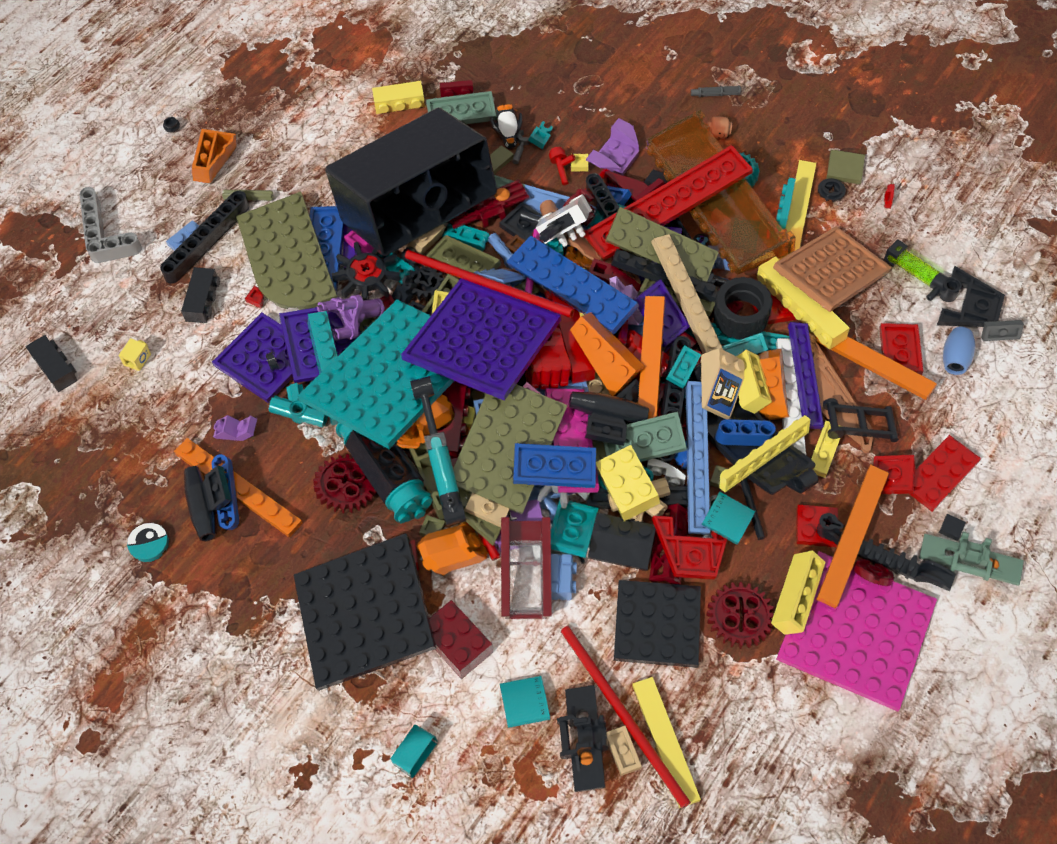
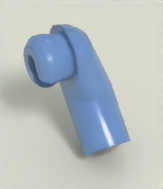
[539,498,558,524]

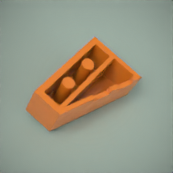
[192,129,237,183]

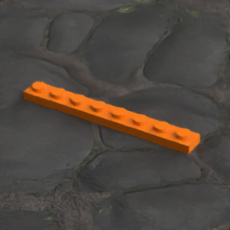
[174,438,303,538]

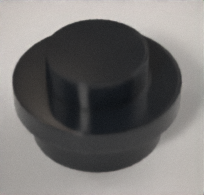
[163,117,180,133]

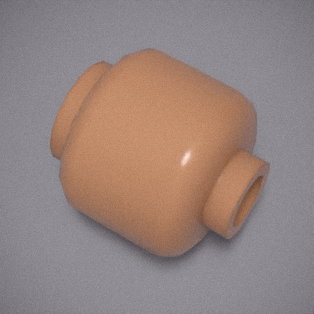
[706,116,732,139]

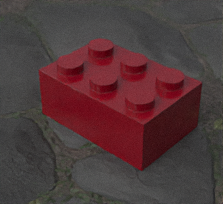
[429,600,493,680]

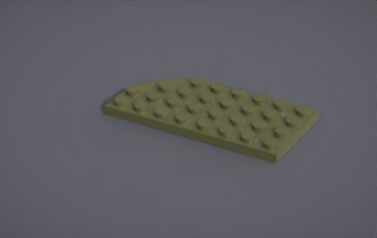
[236,191,337,310]

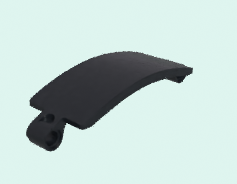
[683,363,818,495]

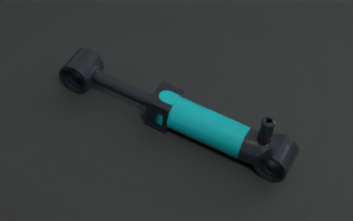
[410,376,466,526]

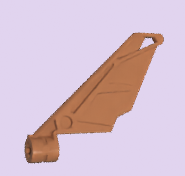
[540,200,641,284]
[809,333,873,453]

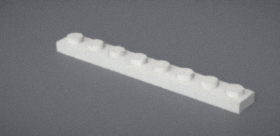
[776,339,806,455]

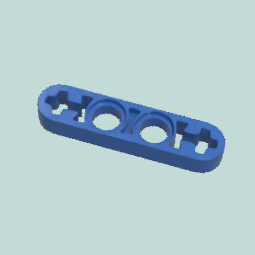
[212,454,239,530]

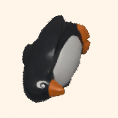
[490,104,522,149]

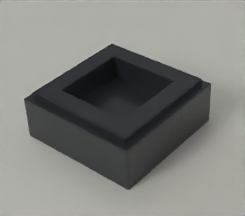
[938,514,966,541]

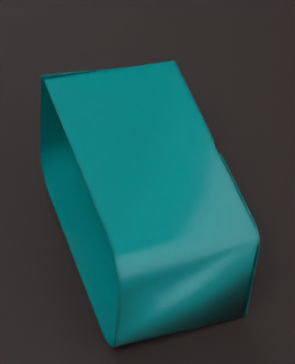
[390,724,438,778]

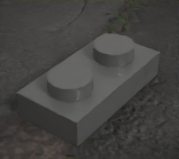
[981,320,1024,341]

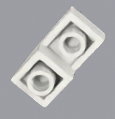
[647,459,686,486]

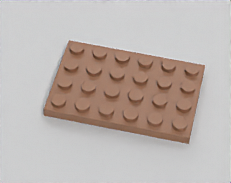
[773,226,892,312]

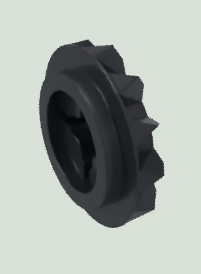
[818,178,846,202]

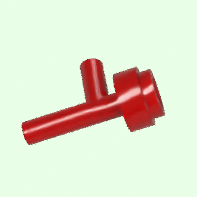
[549,147,576,186]

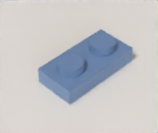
[166,220,199,251]

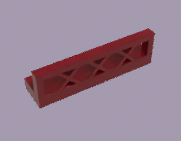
[649,503,688,585]

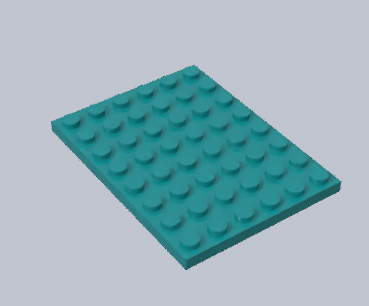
[298,300,454,449]

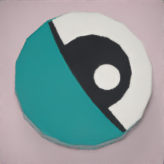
[127,523,169,562]

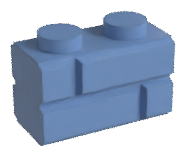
[551,554,577,601]

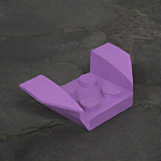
[586,118,639,175]

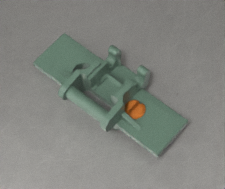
[919,532,1024,586]

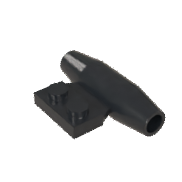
[569,391,649,446]
[184,465,232,541]

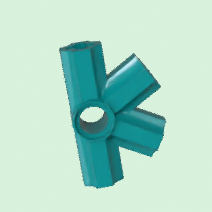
[269,383,328,428]

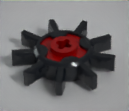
[332,242,401,301]

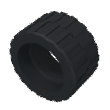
[713,277,773,340]

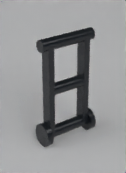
[823,398,899,442]

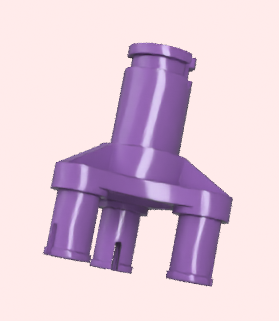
[317,295,384,341]

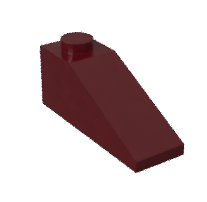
[604,171,648,205]

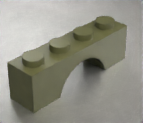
[409,443,444,520]

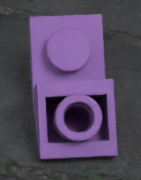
[213,415,257,441]

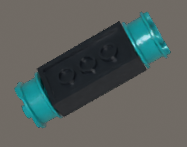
[336,422,433,524]

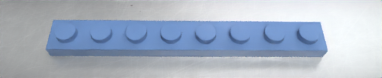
[686,381,710,535]

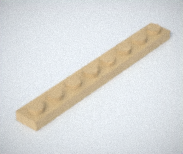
[651,234,723,354]

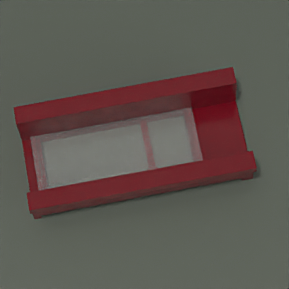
[501,517,552,619]

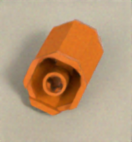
[397,394,453,449]
[416,522,488,575]

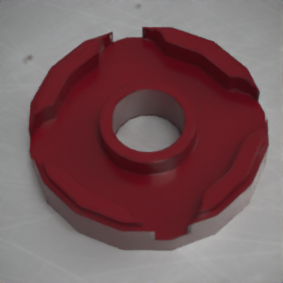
[853,559,895,586]

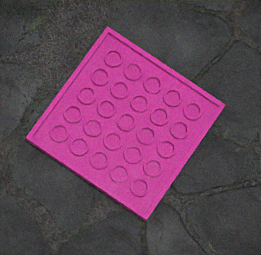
[776,551,937,712]

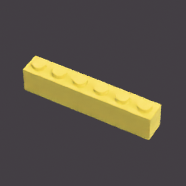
[757,256,850,350]

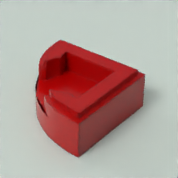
[884,184,895,209]
[245,285,264,308]

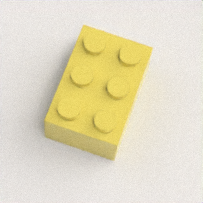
[596,445,660,521]

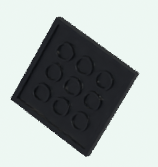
[613,580,701,668]

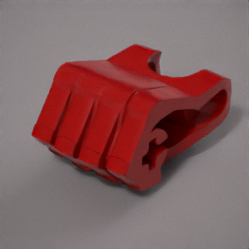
[525,328,571,389]

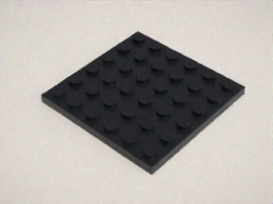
[294,533,437,691]

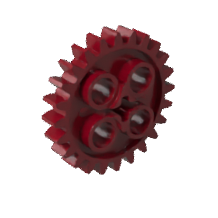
[313,454,376,514]
[706,582,774,649]

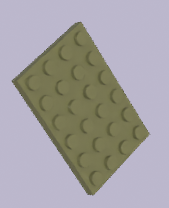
[453,384,567,514]

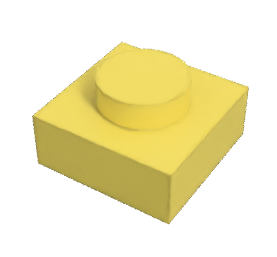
[571,154,588,171]

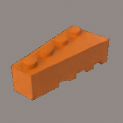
[570,312,644,396]

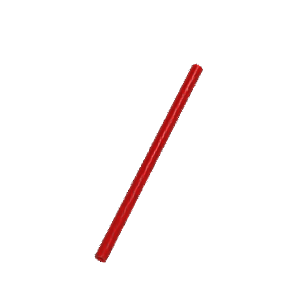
[405,250,574,318]
[560,626,691,809]

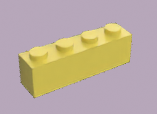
[771,550,825,635]

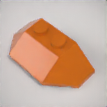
[758,349,789,420]

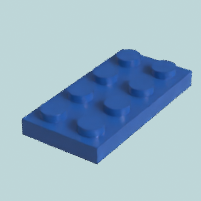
[513,443,596,488]

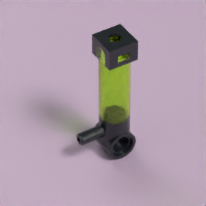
[883,239,962,302]

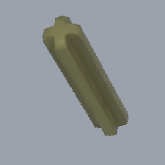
[222,189,274,201]

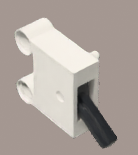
[536,194,592,247]

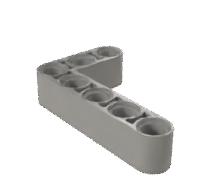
[79,187,142,263]

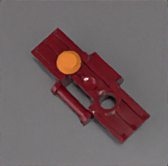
[449,180,530,229]

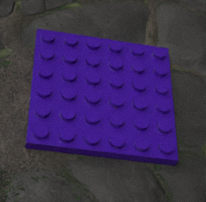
[401,278,561,401]

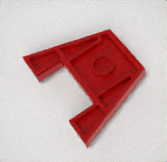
[652,516,727,580]

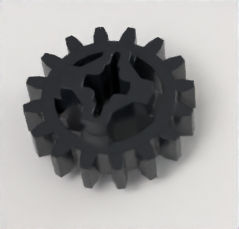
[406,265,444,302]

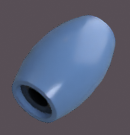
[943,327,975,375]

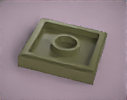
[826,150,865,184]

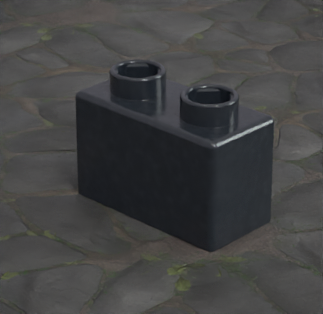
[325,107,497,256]

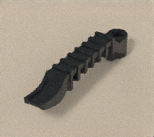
[817,513,956,592]

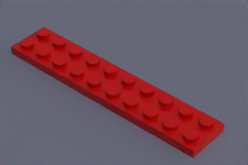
[584,145,753,261]

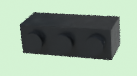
[181,267,220,323]
[25,335,78,393]

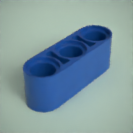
[715,419,776,446]

